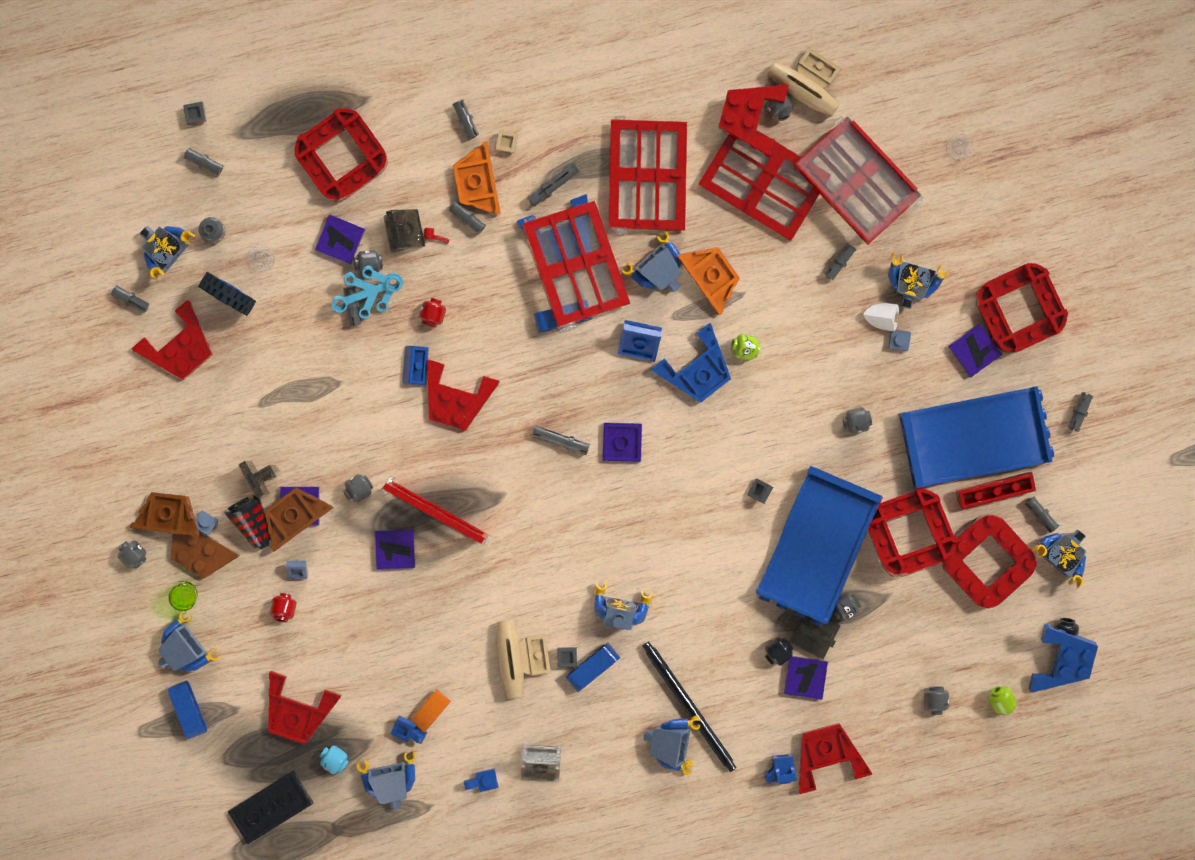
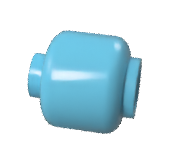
[319,745,349,774]

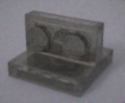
[383,209,425,253]
[238,461,279,498]
[789,615,841,659]
[521,745,561,782]

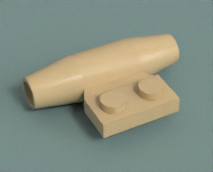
[768,47,841,117]
[497,620,551,699]

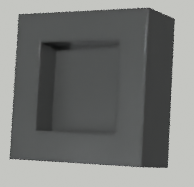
[183,101,207,125]
[747,478,773,504]
[557,647,577,667]

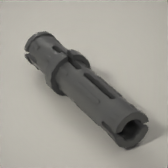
[527,162,580,207]
[532,425,590,455]

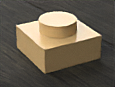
[495,130,518,154]

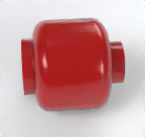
[419,298,446,327]
[270,593,297,623]

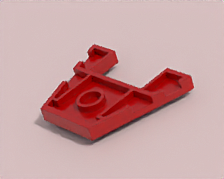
[719,85,789,158]
[131,300,213,380]
[427,359,500,430]
[268,671,342,744]
[799,723,872,794]

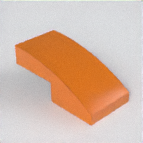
[410,689,451,733]

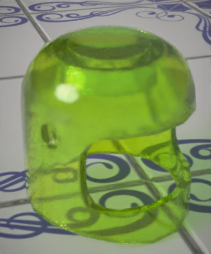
[169,581,198,611]

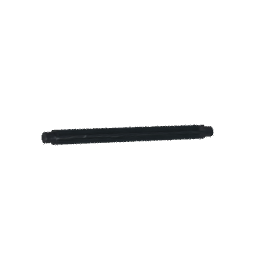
[642,641,737,772]

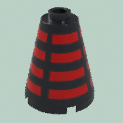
[224,494,271,549]

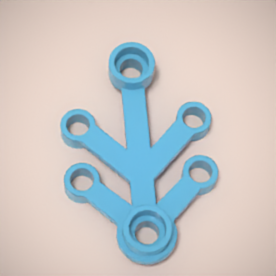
[332,265,403,319]

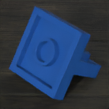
[618,320,662,362]

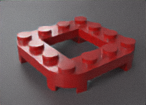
[294,108,388,202]
[976,263,1068,353]
[868,488,957,577]
[942,515,1037,608]

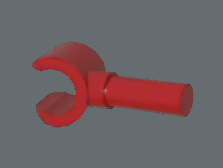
[424,228,450,244]

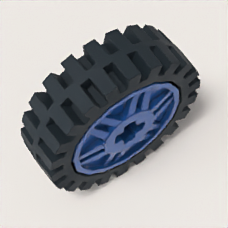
[198,272,256,316]

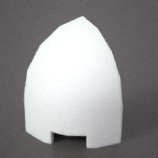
[863,303,899,332]

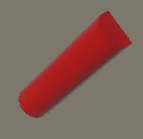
[956,472,1036,509]

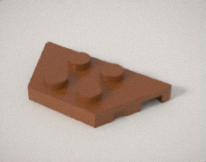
[265,488,334,552]
[130,492,199,537]
[171,533,240,579]

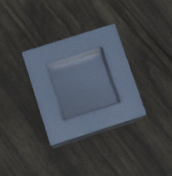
[888,330,911,351]
[195,510,218,538]
[286,560,308,579]

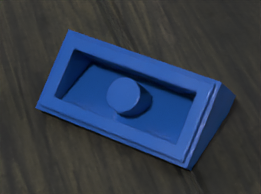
[402,346,429,386]

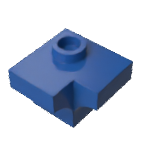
[764,754,797,784]

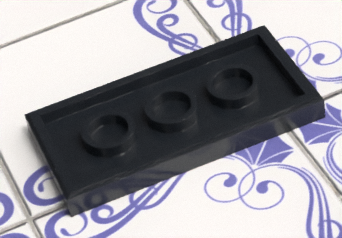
[228,770,314,844]

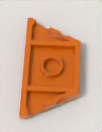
[453,141,501,215]
[677,247,740,315]

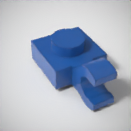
[390,715,427,744]
[464,768,499,792]

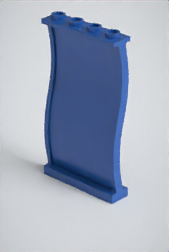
[899,386,1054,489]
[755,465,883,626]

